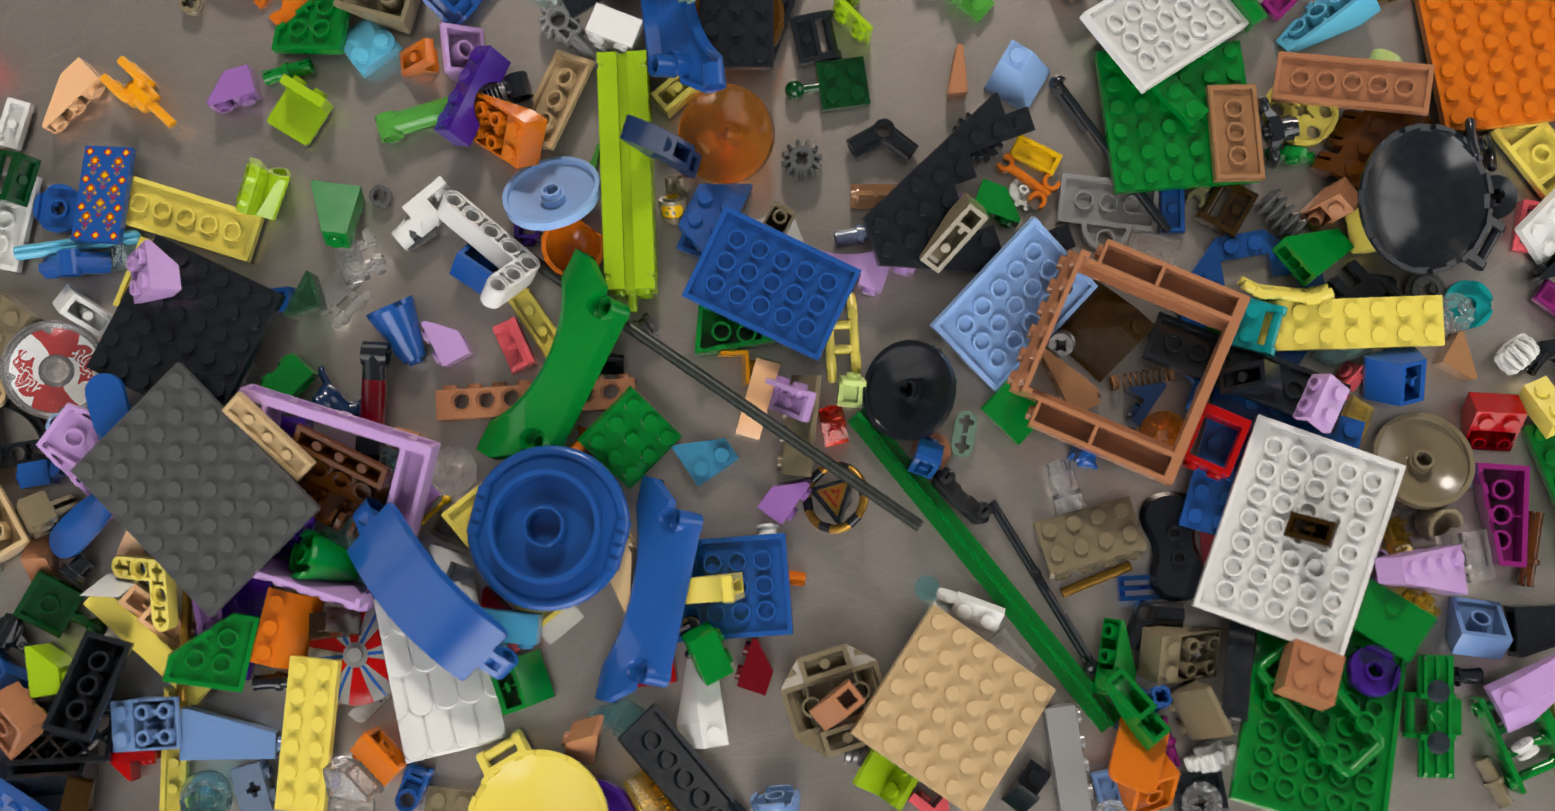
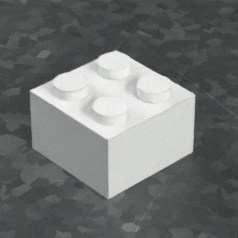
[585,2,645,54]

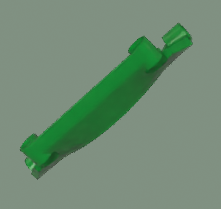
[476,248,630,460]

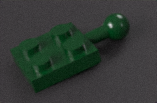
[785,56,871,112]
[12,569,107,638]

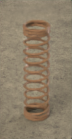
[1109,366,1175,391]

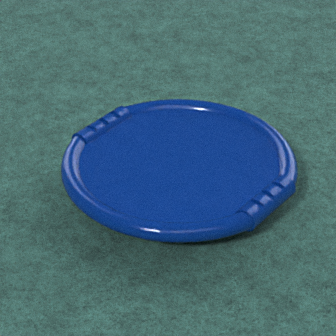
[466,445,631,611]

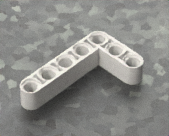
[437,190,540,308]

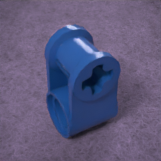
[395,762,435,811]

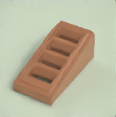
[946,44,968,100]

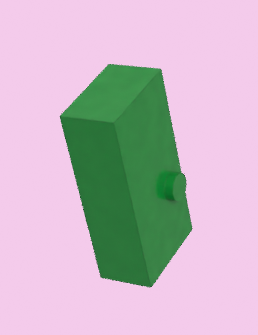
[1353,578,1438,664]

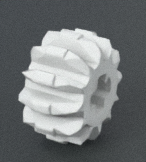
[1493,333,1540,375]

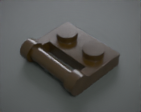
[1194,184,1259,239]

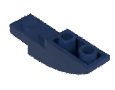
[619,115,702,179]

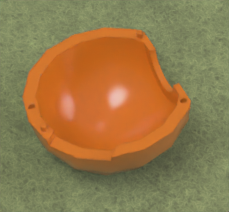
[541,220,603,275]

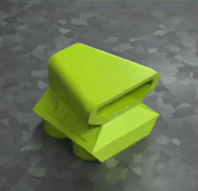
[235,157,291,221]

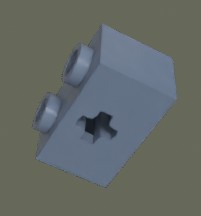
[230,759,277,811]

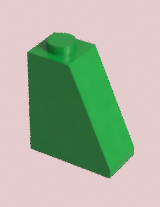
[311,180,365,249]
[1272,228,1354,287]

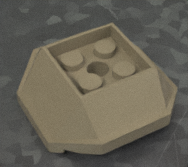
[780,643,883,758]

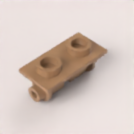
[850,184,897,209]

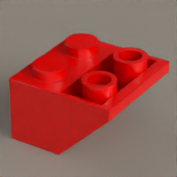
[1460,392,1528,452]

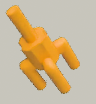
[99,56,177,128]

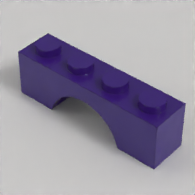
[434,45,511,146]

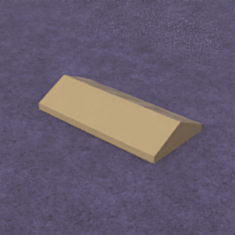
[529,49,595,151]

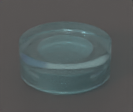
[914,575,940,601]

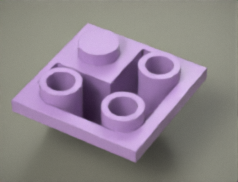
[126,240,182,304]

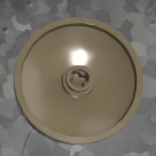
[1370,412,1475,510]

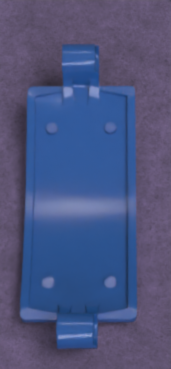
[347,496,518,681]

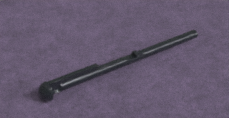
[1049,75,1172,234]
[987,499,1098,674]

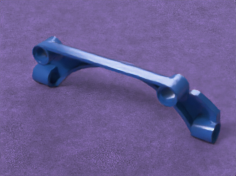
[640,0,727,94]
[595,476,703,703]

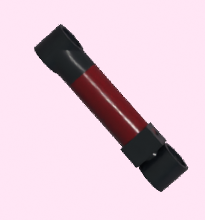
[355,340,392,465]

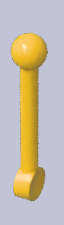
[419,495,451,532]

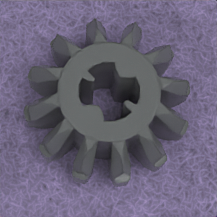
[781,139,822,182]

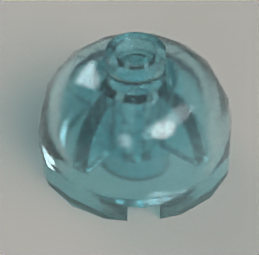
[179,770,233,811]

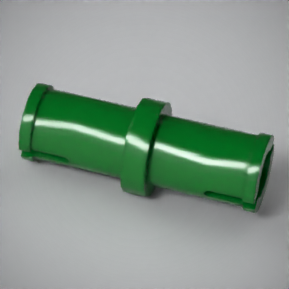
[262,58,315,86]

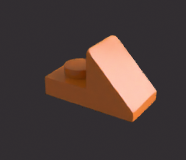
[399,38,439,77]

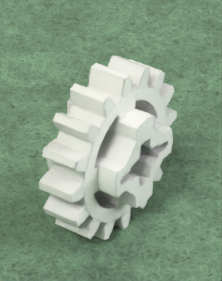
[1183,739,1237,774]

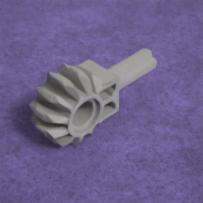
[538,0,599,68]

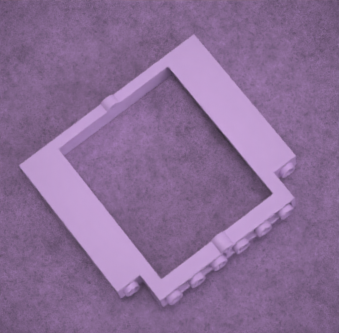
[240,384,441,612]

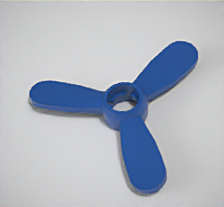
[49,373,131,558]

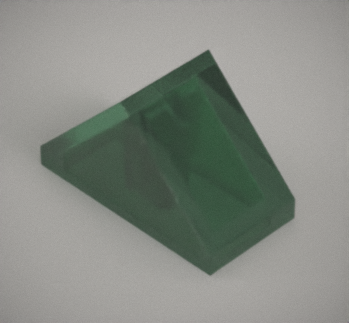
[283,270,328,320]

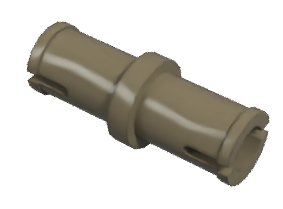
[1474,755,1515,809]

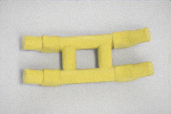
[1237,276,1334,304]
[825,292,861,383]

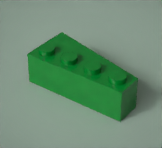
[694,305,778,357]

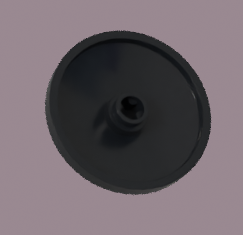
[863,340,956,441]

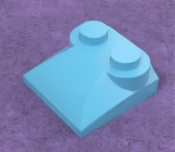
[344,18,404,78]

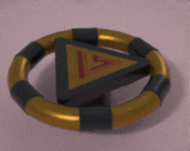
[802,461,869,534]

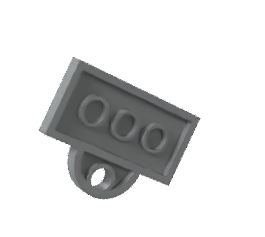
[1056,173,1159,251]

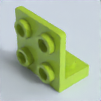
[833,0,873,45]
[852,748,918,811]

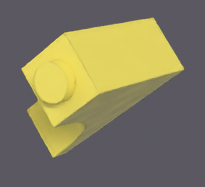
[685,572,745,604]

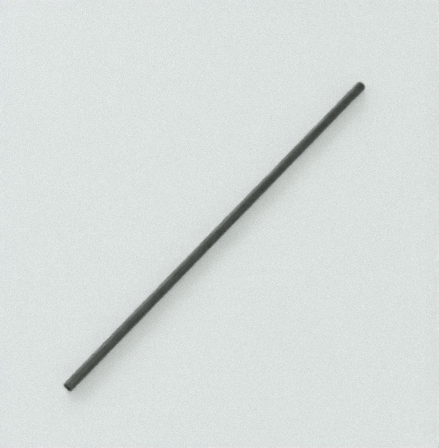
[531,252,924,532]

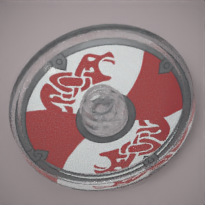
[0,320,99,420]

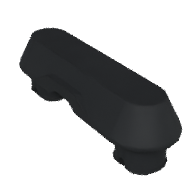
[932,467,992,524]

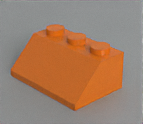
[250,586,325,669]

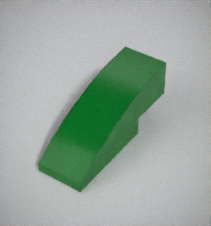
[1103,667,1172,751]

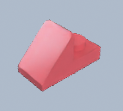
[908,789,949,811]

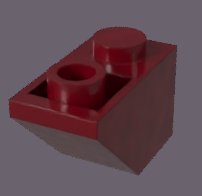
[734,637,773,696]

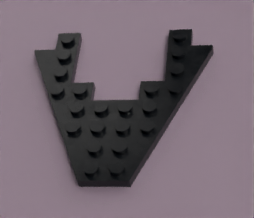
[861,92,1076,273]

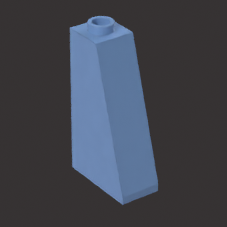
[179,706,282,760]

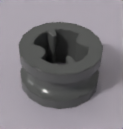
[369,185,393,208]

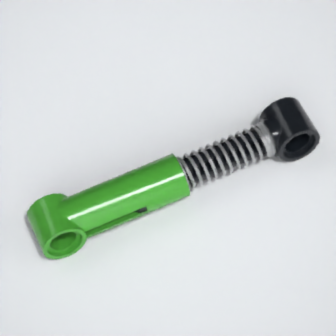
[374,71,534,143]

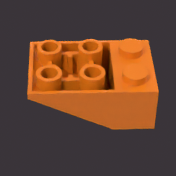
[473,92,548,169]

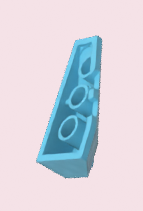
[1276,0,1381,53]

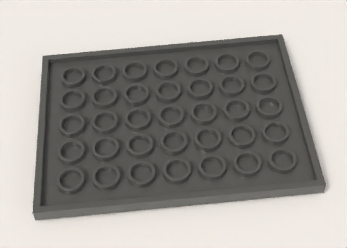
[70,362,321,617]

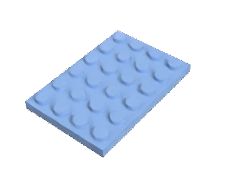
[930,216,1098,392]

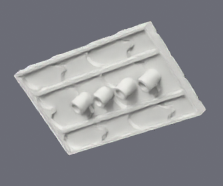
[373,578,507,764]

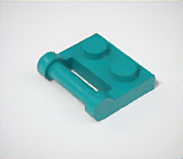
[1231,298,1288,357]

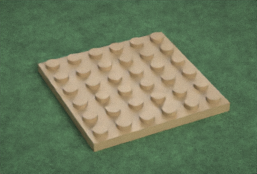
[849,604,1056,811]

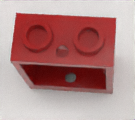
[1182,402,1252,481]

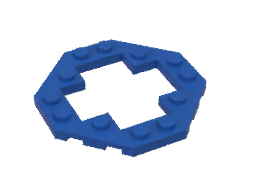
[1178,229,1325,365]

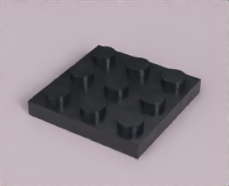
[699,0,774,70]

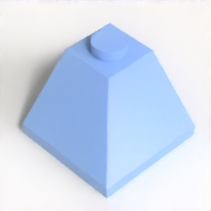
[984,40,1051,109]

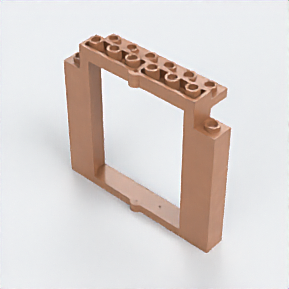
[1007,239,1251,486]

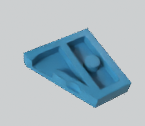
[671,438,739,487]

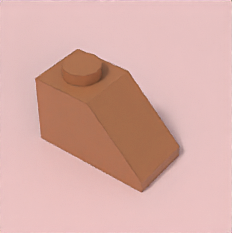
[561,715,604,765]

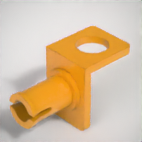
[717,350,772,386]

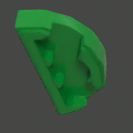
[1264,145,1315,165]

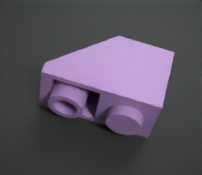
[421,321,474,369]

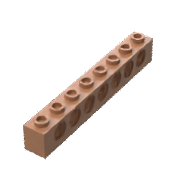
[435,374,637,422]

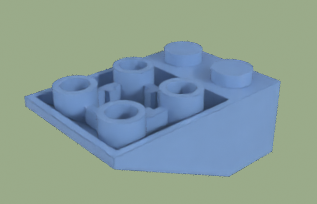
[110,696,182,753]

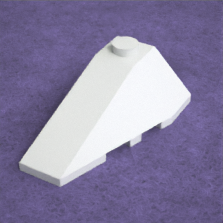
[676,658,730,749]

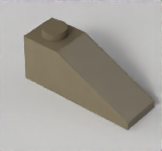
[919,192,989,274]

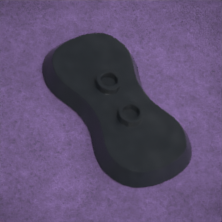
[1140,491,1205,602]

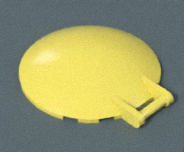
[468,729,609,811]

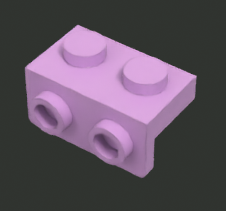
[1293,374,1350,433]
[765,375,817,423]

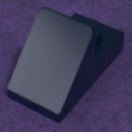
[1124,382,1167,428]

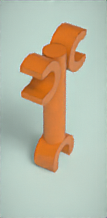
[995,153,1061,211]

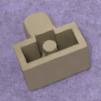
[15,490,78,539]

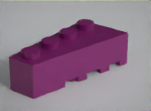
[1472,463,1530,567]

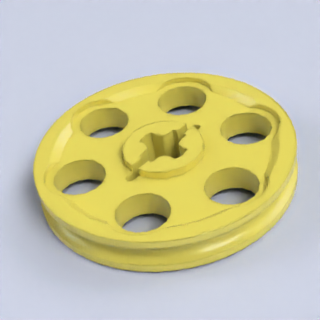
[1262,87,1339,148]

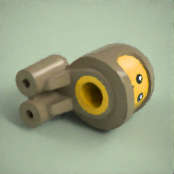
[658,175,689,225]

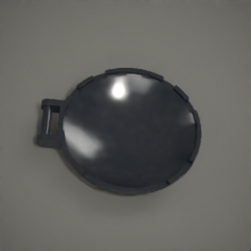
[1358,123,1507,274]

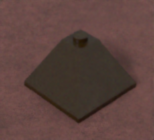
[1050,279,1155,382]

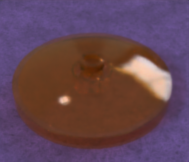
[678,84,775,184]

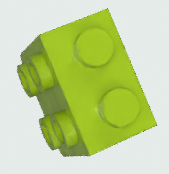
[267,74,334,146]

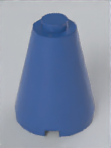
[366,295,426,367]

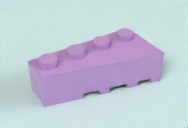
[1375,544,1468,595]

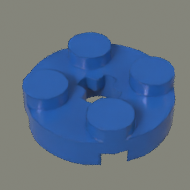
[33,184,78,234]

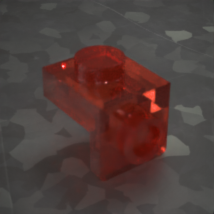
[818,405,849,447]

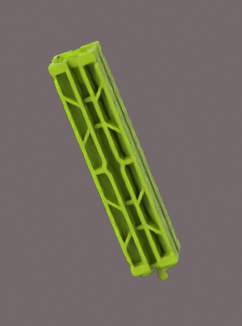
[596,50,659,313]

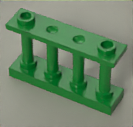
[1469,695,1555,795]

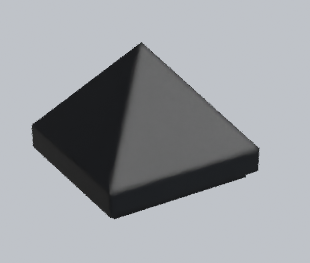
[600,353,624,375]

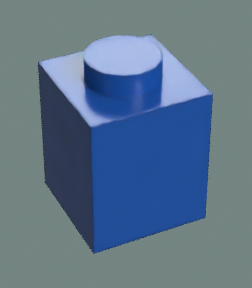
[16,459,61,490]

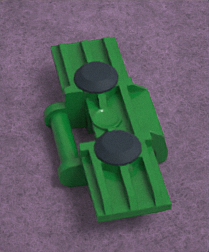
[1402,654,1462,778]

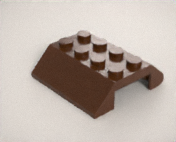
[1310,110,1433,190]
[291,423,393,540]

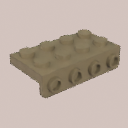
[1033,496,1147,581]

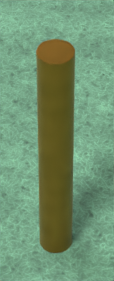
[1060,561,1133,598]

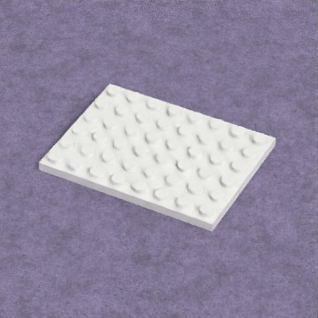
[1191,414,1406,656]

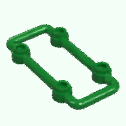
[1255,640,1385,777]

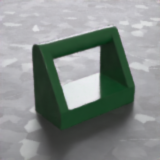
[0,149,42,207]

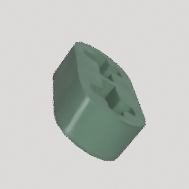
[950,411,978,458]

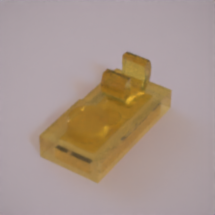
[1382,516,1414,555]

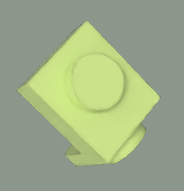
[836,372,867,408]

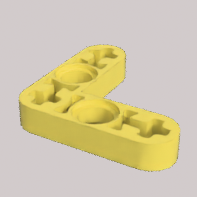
[111,554,179,632]

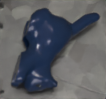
[312,365,361,417]

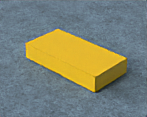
[1009,135,1063,178]

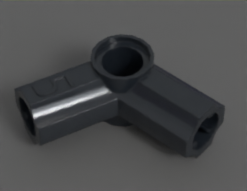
[846,118,919,164]
[1126,600,1185,651]

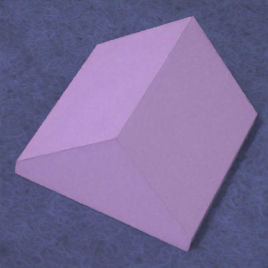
[439,22,485,81]

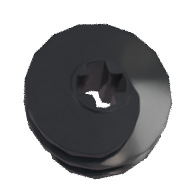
[1490,175,1518,220]

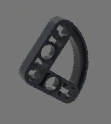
[0,398,49,469]

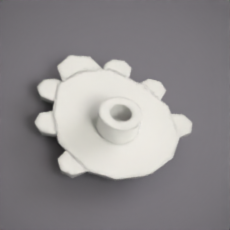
[1009,176,1040,211]

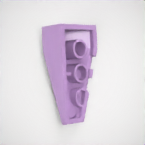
[1483,654,1555,733]

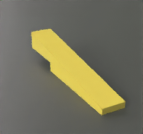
[83,596,211,705]

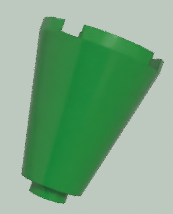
[288,529,360,582]

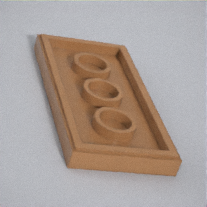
[1205,84,1266,183]

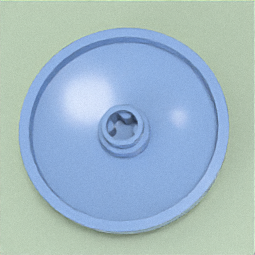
[502,156,601,231]

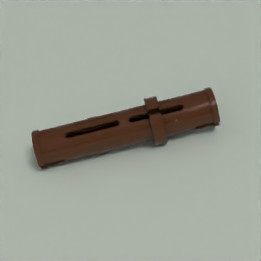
[1517,511,1545,588]

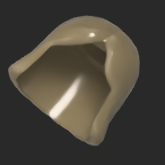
[1414,507,1464,541]

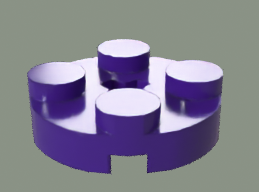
[1347,645,1401,698]

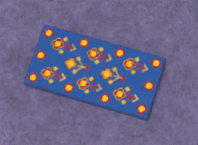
[71,146,137,244]

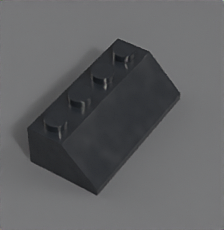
[41,631,134,742]

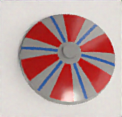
[308,606,392,706]

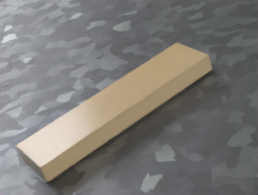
[221,391,317,482]

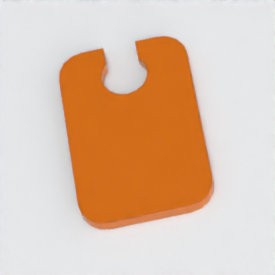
[1108,716,1169,794]

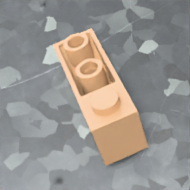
[42,57,106,134]

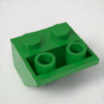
[490,648,556,716]

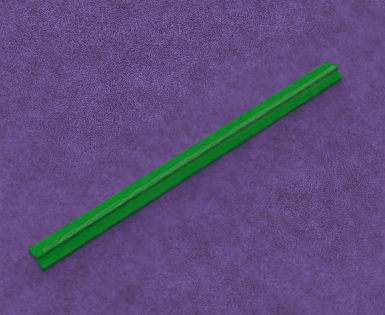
[847,408,1120,733]

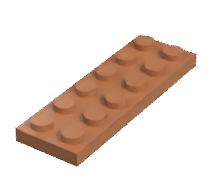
[1271,51,1435,116]

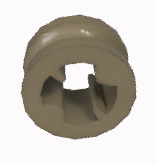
[178,0,204,16]

